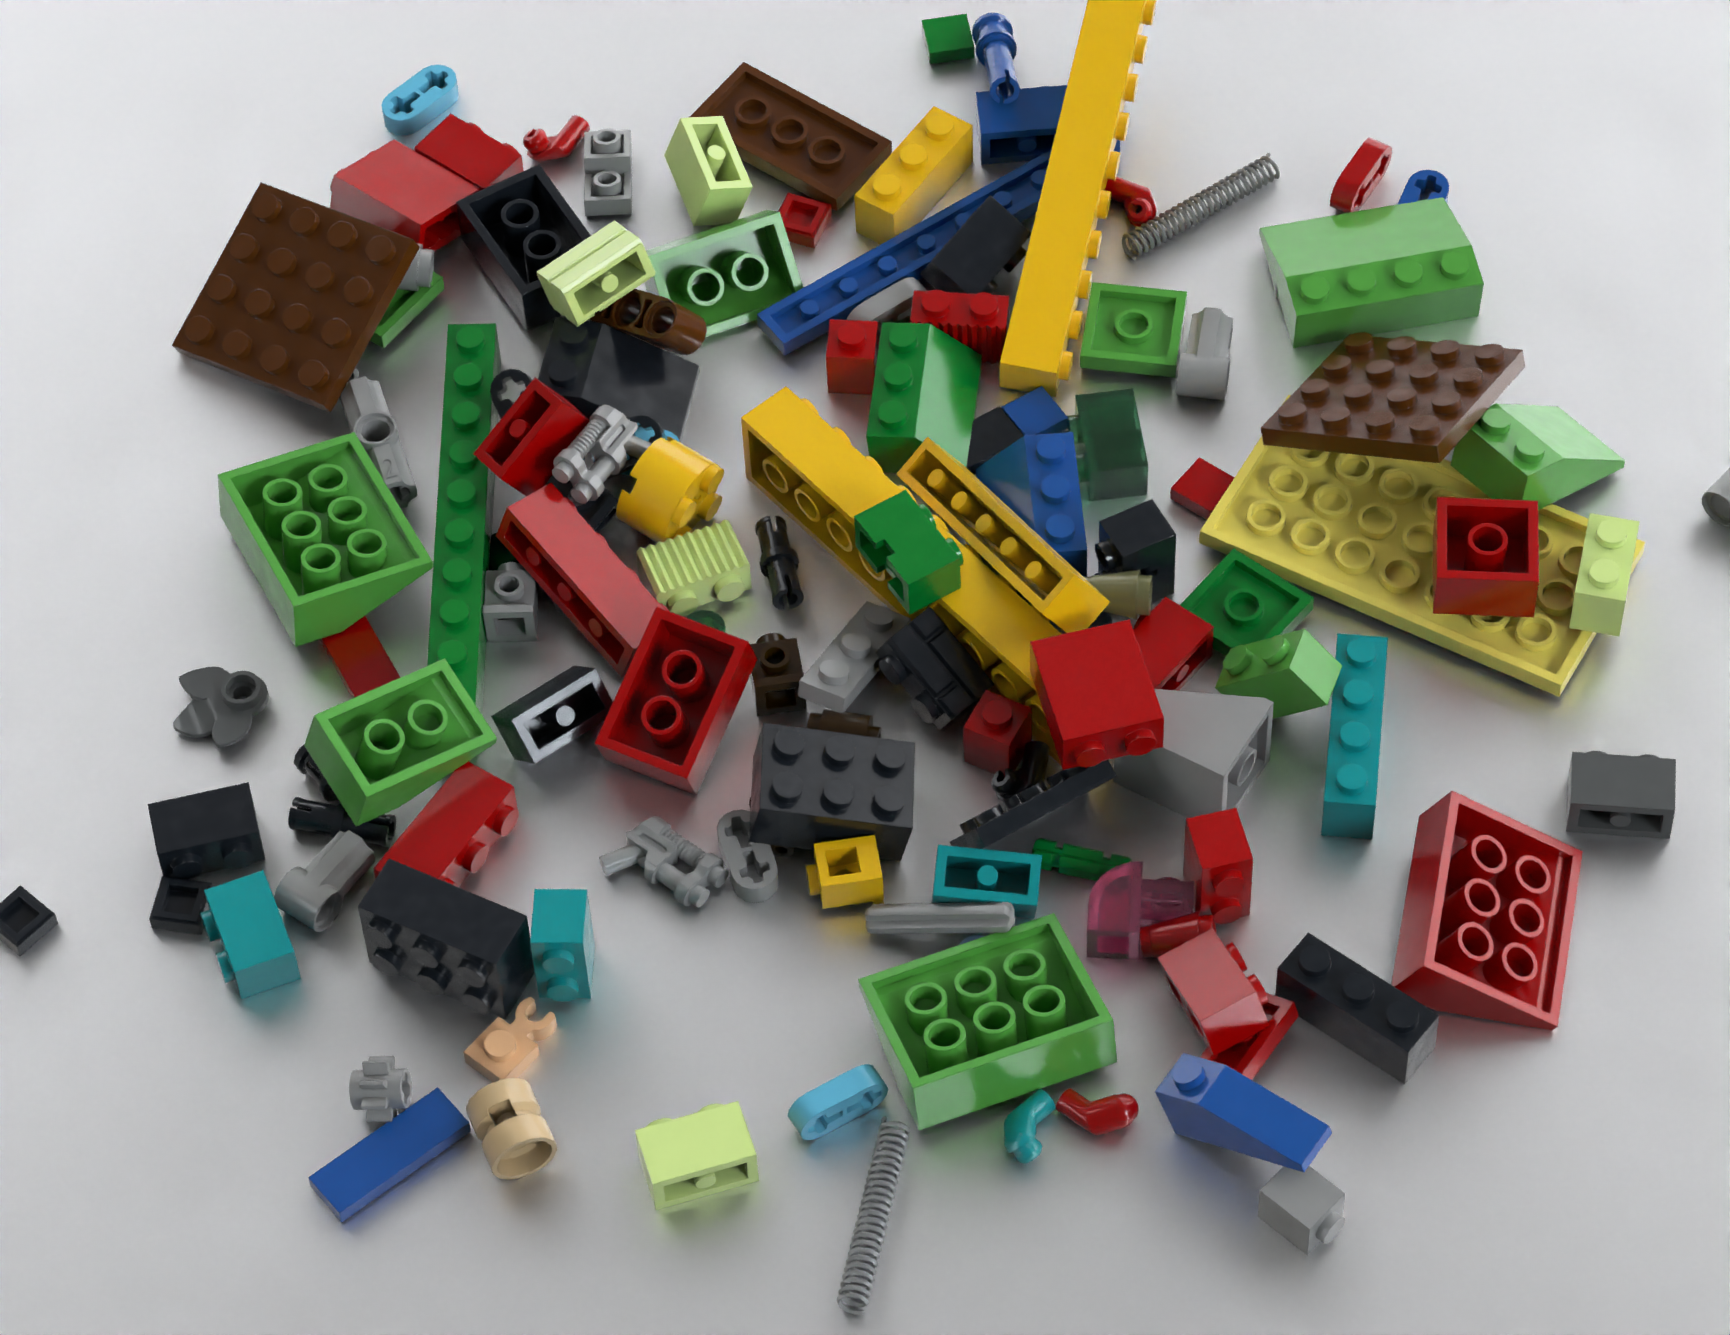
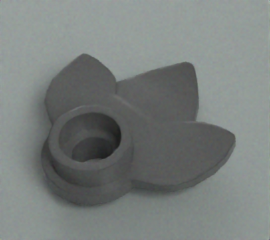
[173,667,269,748]

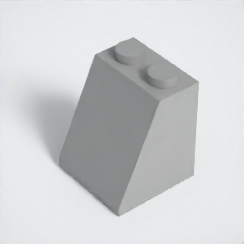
[1112,689,1274,818]

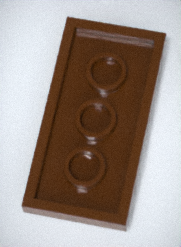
[690,62,892,211]

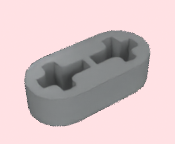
[847,277,927,342]
[717,809,779,903]

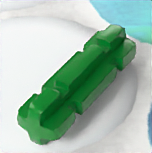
[1031,838,1132,887]

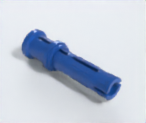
[972,13,1020,104]

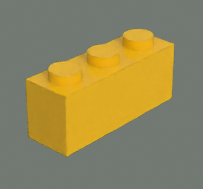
[854,106,973,245]

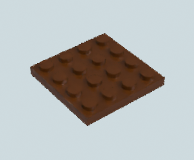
[172,182,420,413]
[1261,332,1525,463]

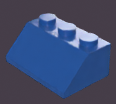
[976,432,1087,577]

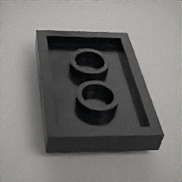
[950,760,1117,849]

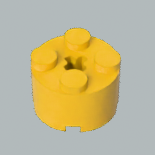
[616,436,724,543]

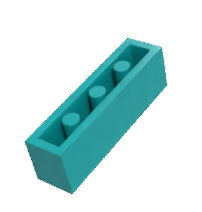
[1321,633,1388,840]

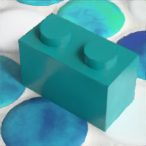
[932,845,1042,919]
[200,870,301,999]
[530,889,595,1002]

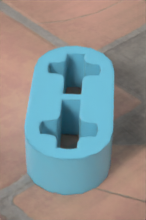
[381,65,459,136]
[788,1064,888,1140]

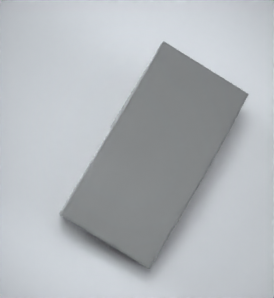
[584,129,632,216]

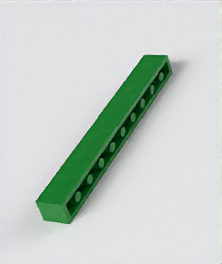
[427,323,501,714]

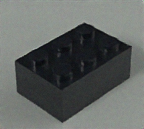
[456,164,591,331]
[749,723,915,861]
[358,859,535,1020]

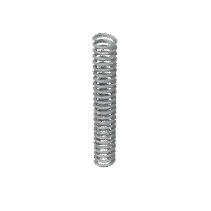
[1122,153,1280,260]
[837,1116,911,1315]

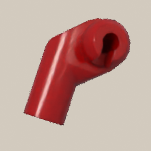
[523,115,590,162]
[1105,176,1157,227]
[1055,1088,1139,1135]

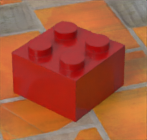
[1433,497,1539,618]

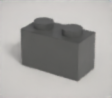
[1566,751,1676,839]

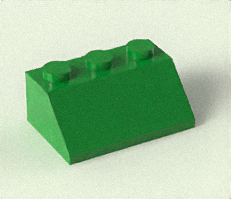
[866,322,982,473]

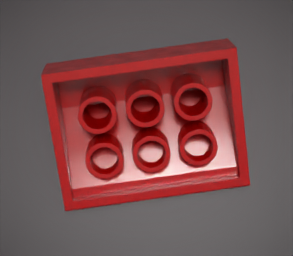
[1391,791,1583,1031]

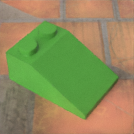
[1451,403,1625,510]
[304,658,497,827]

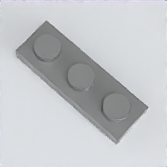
[798,601,911,713]

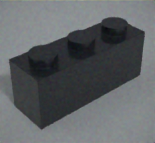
[1275,932,1439,1084]

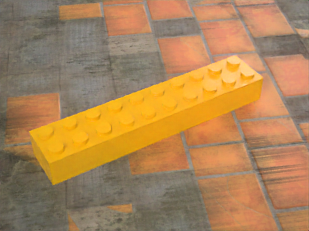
[741,386,1062,766]

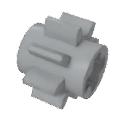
[349,1056,412,1122]

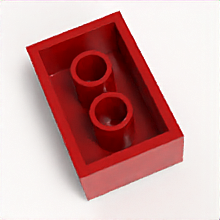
[595,606,757,795]

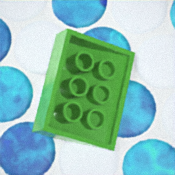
[1259,197,1484,348]
[218,432,433,647]
[858,913,1117,1130]

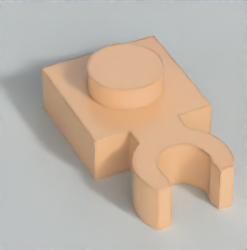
[463,997,557,1082]

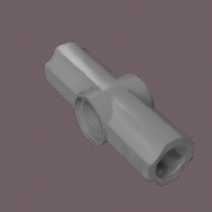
[340,376,417,509]

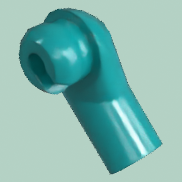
[1004,1089,1056,1164]

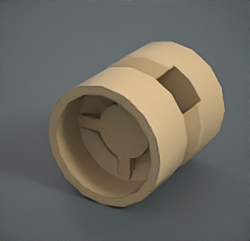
[466,1078,557,1180]

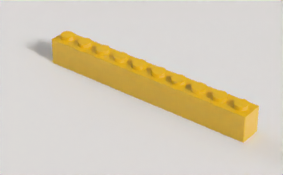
[999,0,1157,397]

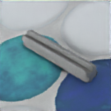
[865,902,1015,934]

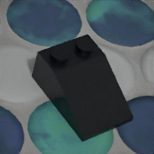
[538,317,700,442]

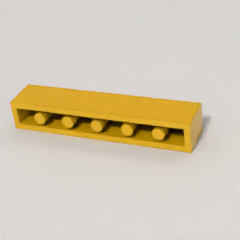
[896,437,1110,633]

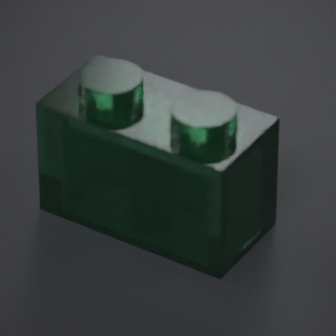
[1067,388,1148,501]

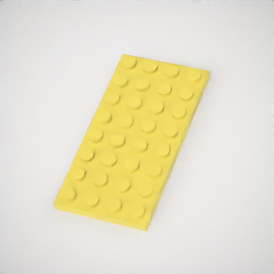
[1199,395,1645,697]

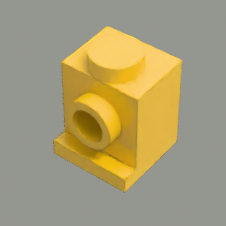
[806,835,884,909]

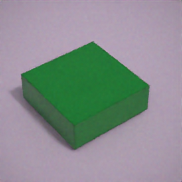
[922,14,975,64]

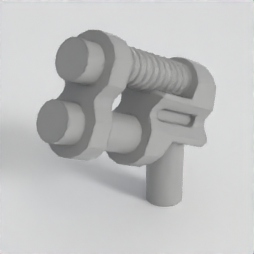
[552,404,652,504]
[599,816,729,907]

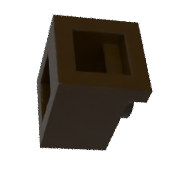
[750,633,807,716]

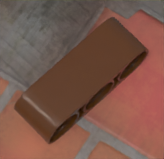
[589,289,707,355]

